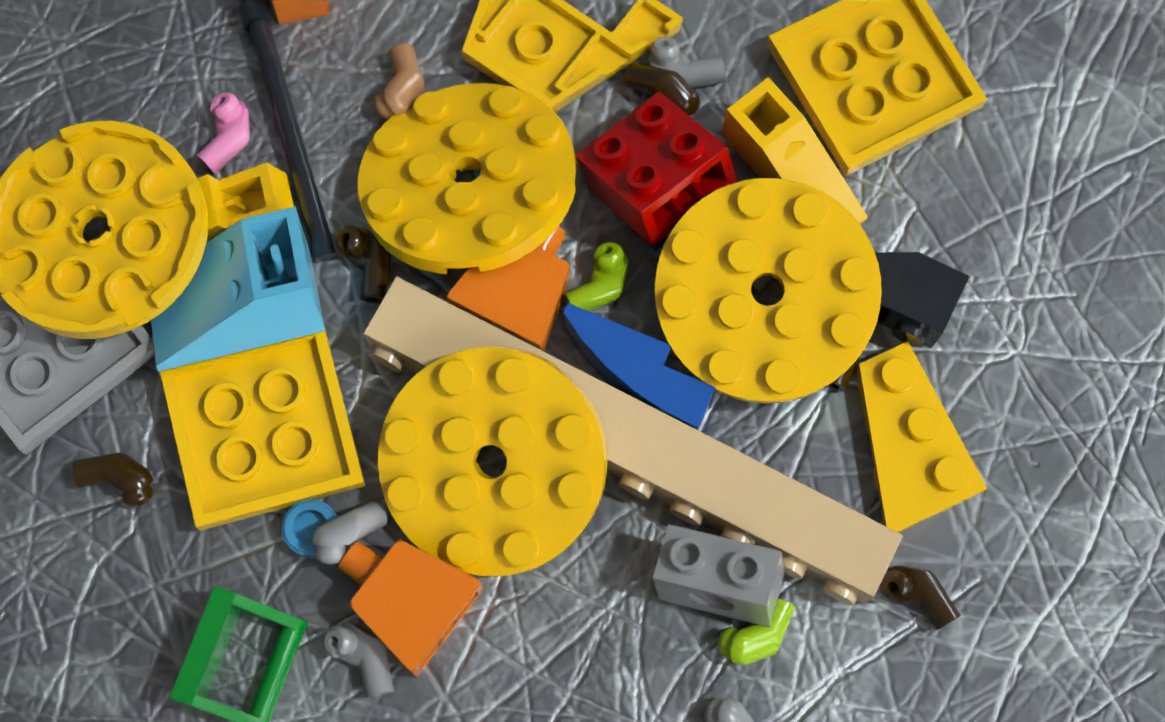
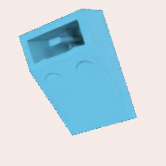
[151,206,325,372]

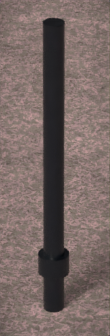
[238,0,337,262]

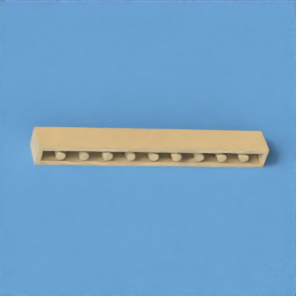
[363,276,903,606]

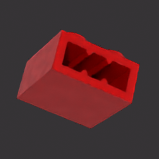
[575,92,737,247]

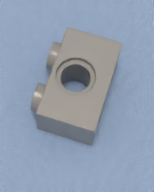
[652,524,784,627]

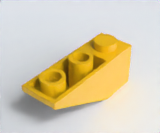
[721,77,868,225]

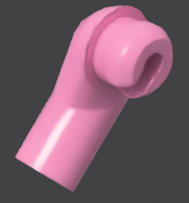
[196,92,250,175]

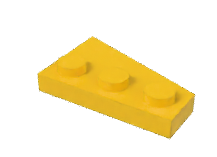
[856,341,988,533]

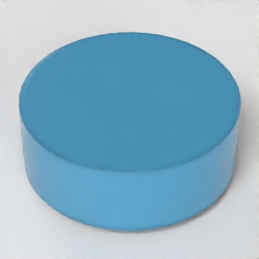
[282,499,338,559]

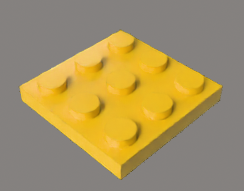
[766,0,987,176]
[160,329,366,531]

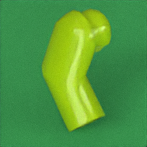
[564,242,629,312]
[718,598,796,665]

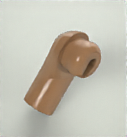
[374,43,425,120]

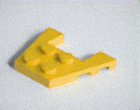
[462,0,683,113]

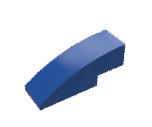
[563,303,716,430]

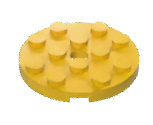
[358,83,577,274]
[0,121,209,339]
[655,178,882,403]
[378,346,607,576]

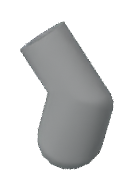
[312,500,390,564]
[324,623,394,698]

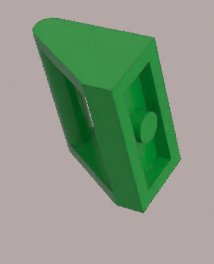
[169,586,308,722]

